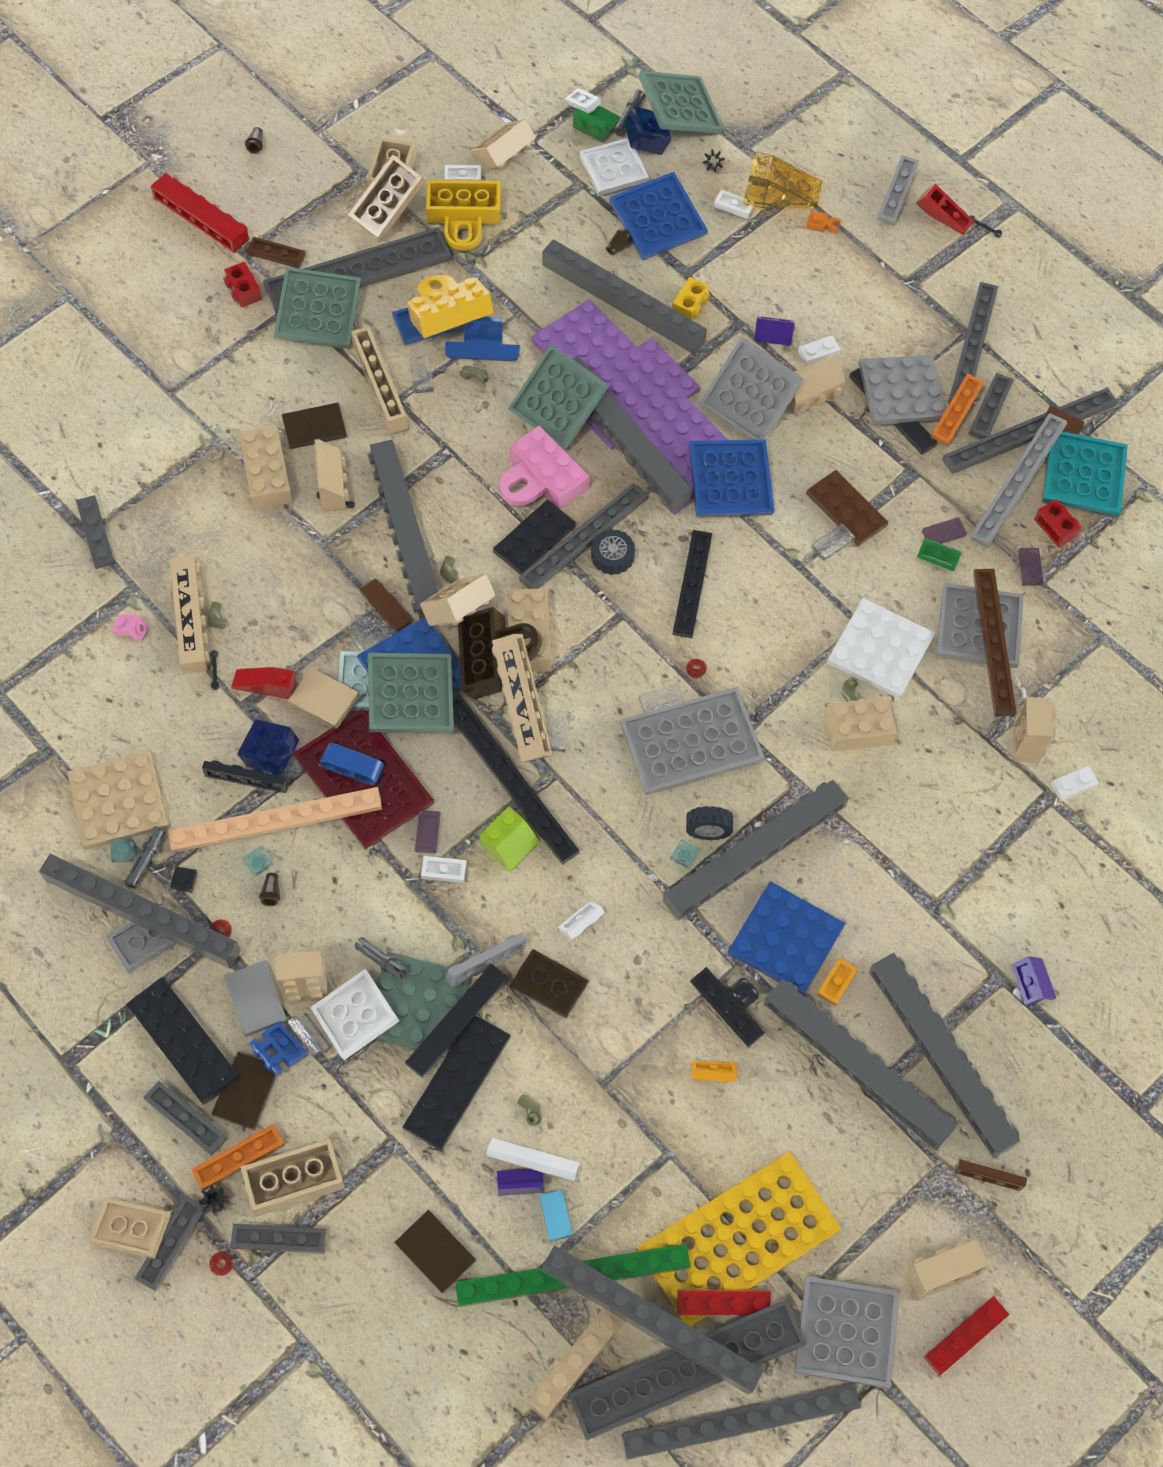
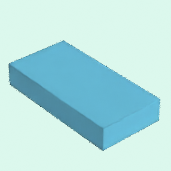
[540,1190,572,1242]

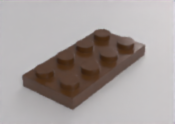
[806,470,888,547]

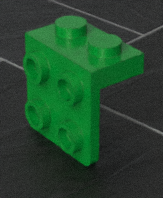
[573,106,620,142]

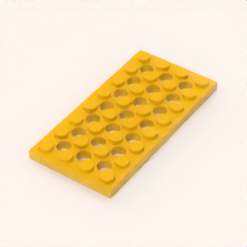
[636,1151,842,1327]

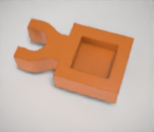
[806,210,840,234]

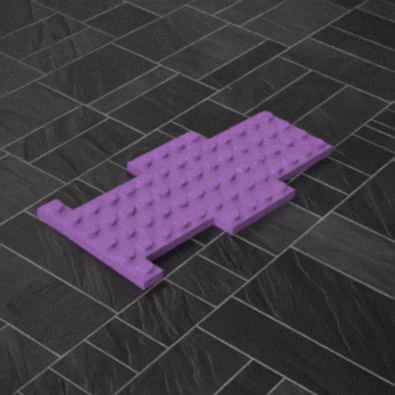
[531,299,753,515]

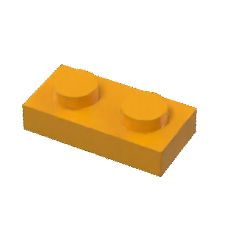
[817,958,858,1006]
[691,1060,737,1083]

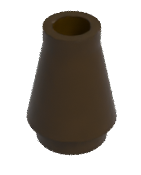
[245,127,263,154]
[606,228,631,255]
[259,873,281,906]

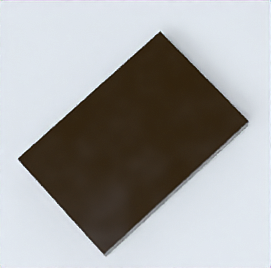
[282,402,347,449]
[510,949,589,1019]
[211,1052,277,1130]
[394,1209,476,1294]

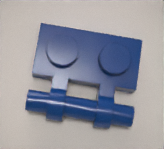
[249,1021,307,1076]

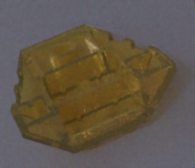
[743,151,823,208]

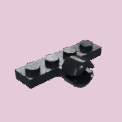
[690,967,765,1048]

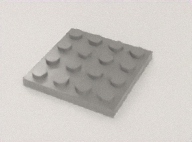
[700,337,805,440]
[858,355,947,425]
[936,583,1024,668]
[794,1276,899,1389]

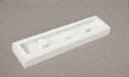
[486,1138,580,1181]

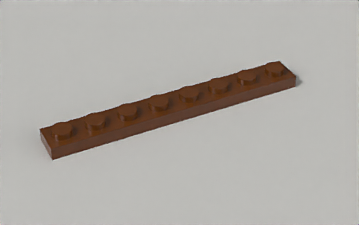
[973,568,1017,717]

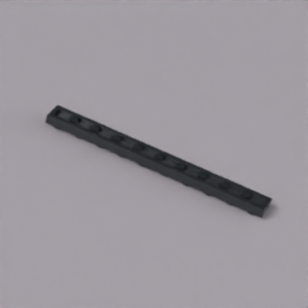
[453,694,580,865]

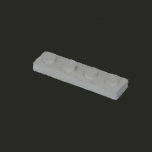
[877,155,919,225]
[446,933,527,988]

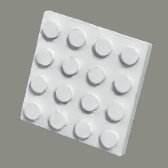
[827,598,935,699]

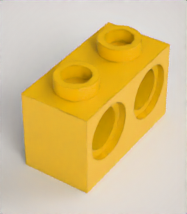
[672,277,710,320]

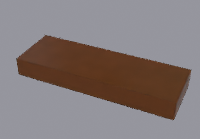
[247,237,306,268]
[360,578,413,633]
[954,1159,1027,1191]

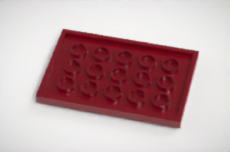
[293,709,434,850]

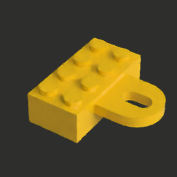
[426,180,501,251]
[407,275,494,338]

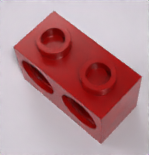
[223,261,262,308]
[1034,498,1081,548]

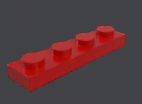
[677,1289,771,1315]
[923,1296,1010,1377]

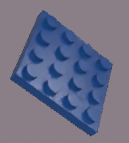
[609,172,708,260]
[688,440,774,517]
[357,617,461,693]
[727,881,846,996]

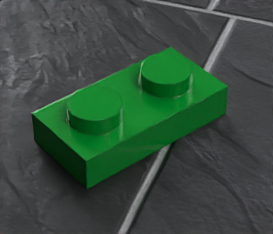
[917,538,962,571]

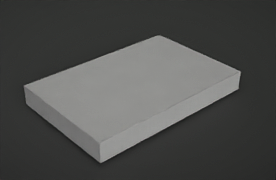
[106,903,177,973]
[224,960,287,1037]

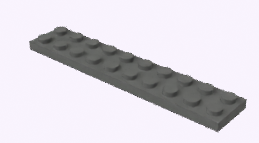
[263,227,451,314]
[568,1299,806,1441]

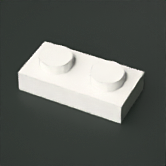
[565,88,601,114]
[444,165,481,181]
[714,190,755,219]
[798,335,841,366]
[1051,766,1099,801]
[421,856,467,883]
[558,901,605,939]

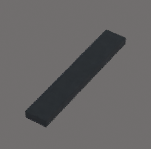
[849,368,938,455]
[672,530,712,639]
[405,963,508,1078]

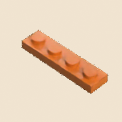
[931,373,984,446]
[191,1124,285,1191]

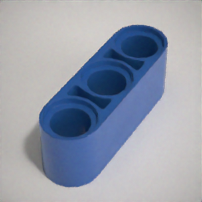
[320,743,384,785]

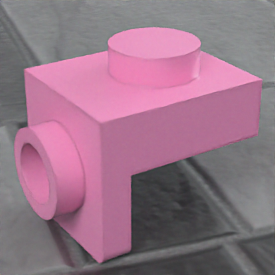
[111,614,148,642]

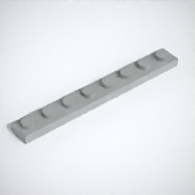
[971,413,1067,547]

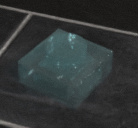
[111,838,134,863]
[670,839,700,869]
[242,846,273,877]

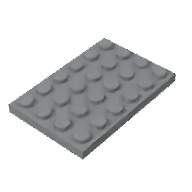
[620,687,765,795]

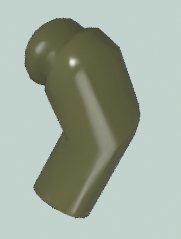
[460,366,489,384]
[440,556,458,584]
[208,602,227,629]
[841,677,858,702]
[517,1094,541,1126]

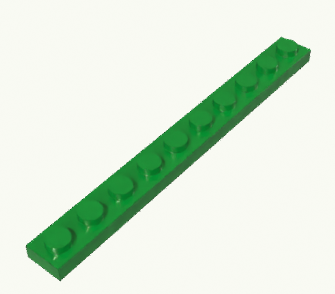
[455,1244,691,1307]

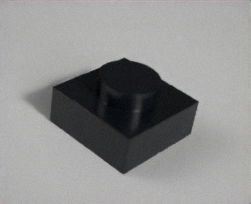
[170,866,198,893]

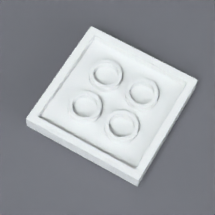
[579,137,649,196]
[310,969,399,1060]

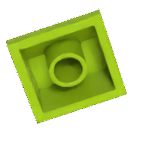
[479,807,540,872]

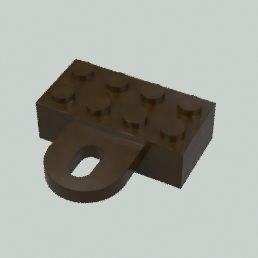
[458,607,542,700]

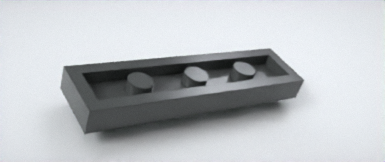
[968,372,1014,439]
[76,495,115,569]
[143,1081,227,1156]
[134,1196,205,1292]
[230,1224,327,1254]

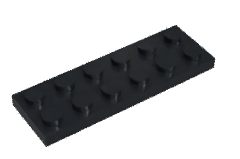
[126,977,240,1105]
[402,1016,511,1152]

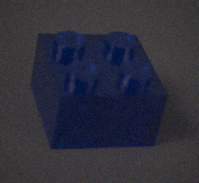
[624,106,672,155]
[237,719,299,775]

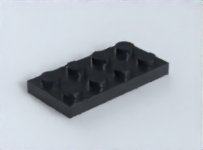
[493,499,576,575]

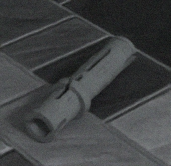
[613,90,646,136]
[124,826,167,889]
[354,937,408,981]

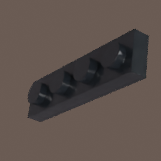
[202,760,288,793]

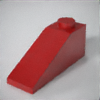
[916,184,974,235]
[231,667,297,699]

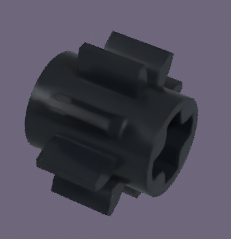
[703,149,725,172]
[199,1185,229,1216]

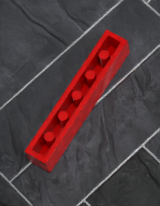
[151,173,249,253]

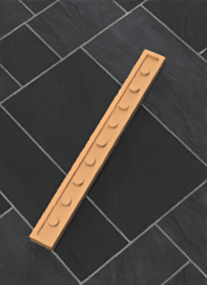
[168,787,382,853]

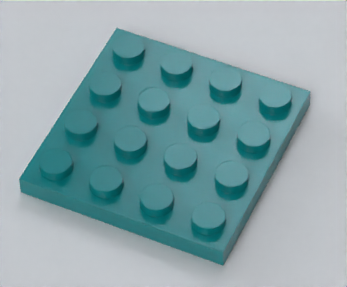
[1042,431,1128,516]

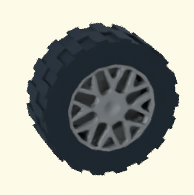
[591,529,635,575]
[686,806,733,840]

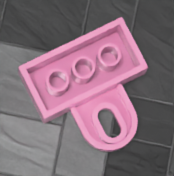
[499,426,590,510]

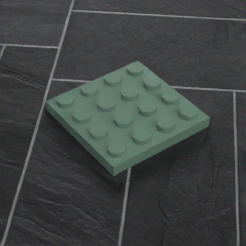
[638,70,724,134]
[274,267,361,349]
[508,344,610,450]
[368,653,454,733]
[375,952,471,1058]

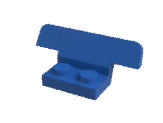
[445,317,520,361]

